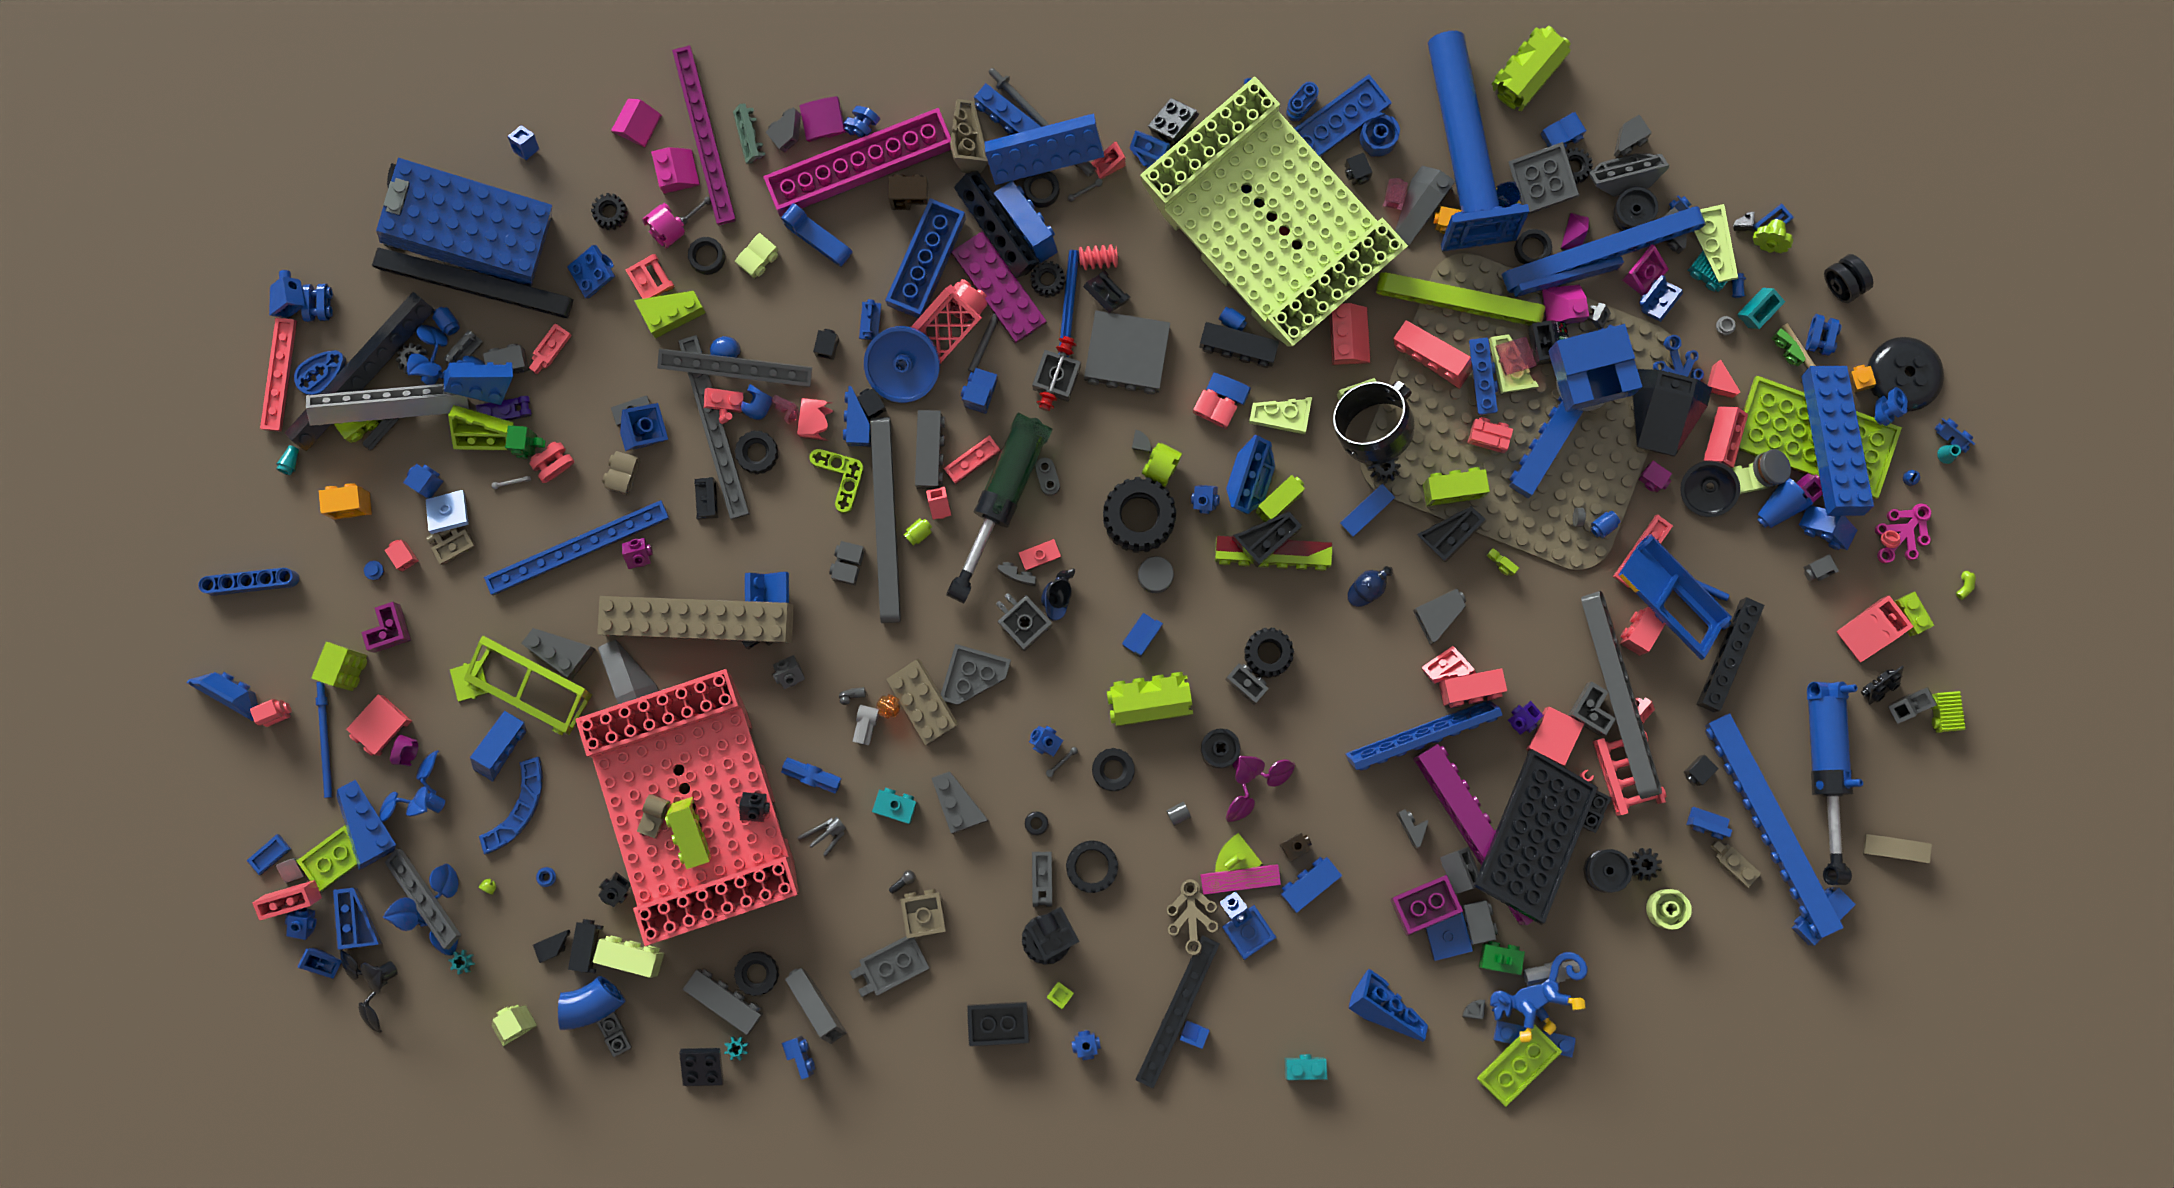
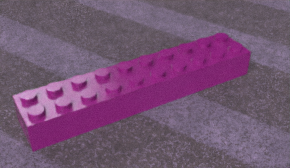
[1413,744,1534,925]

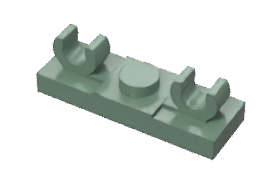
[733,104,765,164]

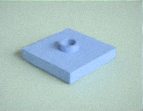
[425,490,469,534]

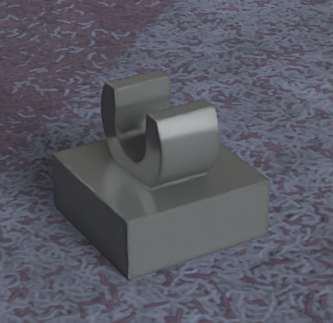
[1587,303,1611,329]

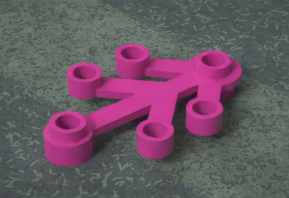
[1875,504,1931,564]

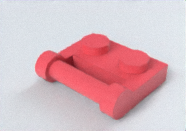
[626,254,674,299]

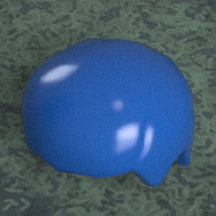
[710,336,741,358]

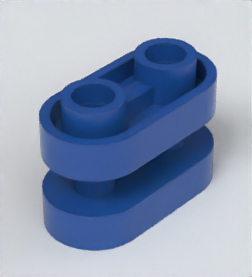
[1286,82,1319,121]
[843,105,880,138]
[301,284,333,322]
[1805,314,1842,356]
[1874,387,1908,426]

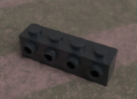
[1199,322,1279,368]

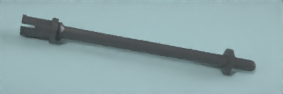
[989,68,1097,177]

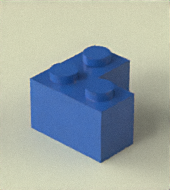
[961,368,998,414]
[1799,506,1858,550]

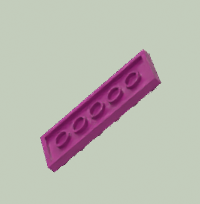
[951,231,1047,344]

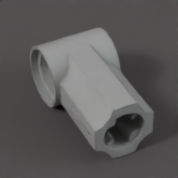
[852,705,880,746]

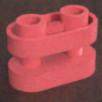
[529,442,574,483]

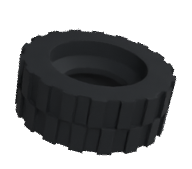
[735,430,779,474]
[1092,748,1135,791]
[734,952,779,996]

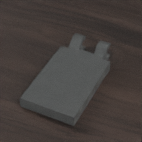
[849,936,929,997]

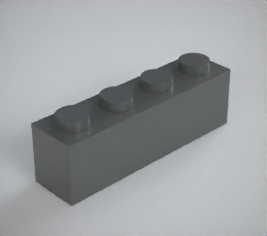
[915,410,945,489]
[683,968,763,1035]

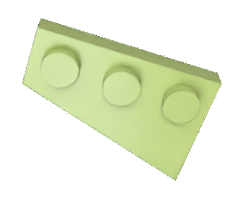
[1489,334,1539,394]
[1249,397,1312,434]

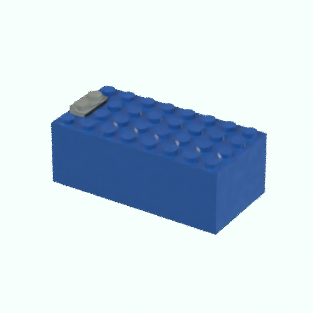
[376,158,552,287]

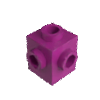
[622,538,653,569]

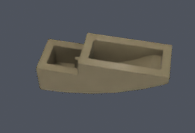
[1863,834,1932,864]

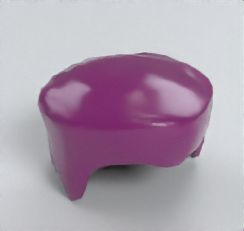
[390,735,419,766]

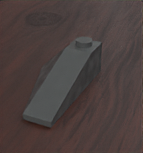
[1395,166,1455,246]
[598,639,659,704]

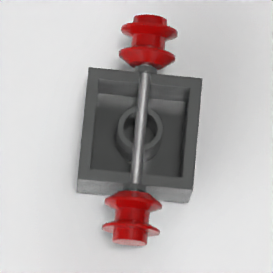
[1032,336,1081,411]

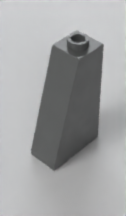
[785,968,847,1044]

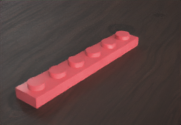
[260,318,297,432]

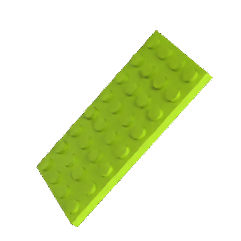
[1739,376,1902,499]

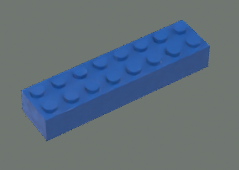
[1801,366,1874,516]

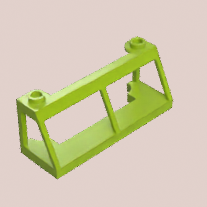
[464,636,592,736]

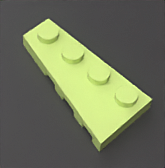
[1694,204,1738,283]

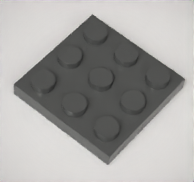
[1508,142,1580,214]

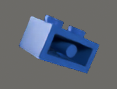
[403,464,443,499]

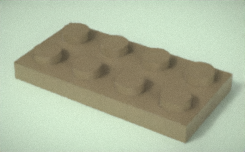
[886,659,958,745]

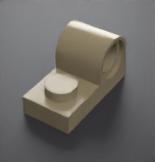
[637,794,671,839]

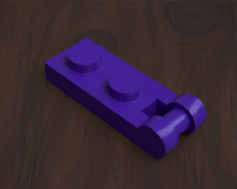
[476,396,532,420]

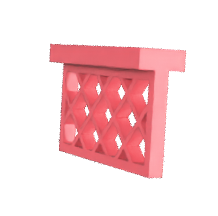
[911,285,982,364]

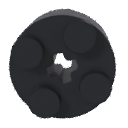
[1200,729,1240,769]

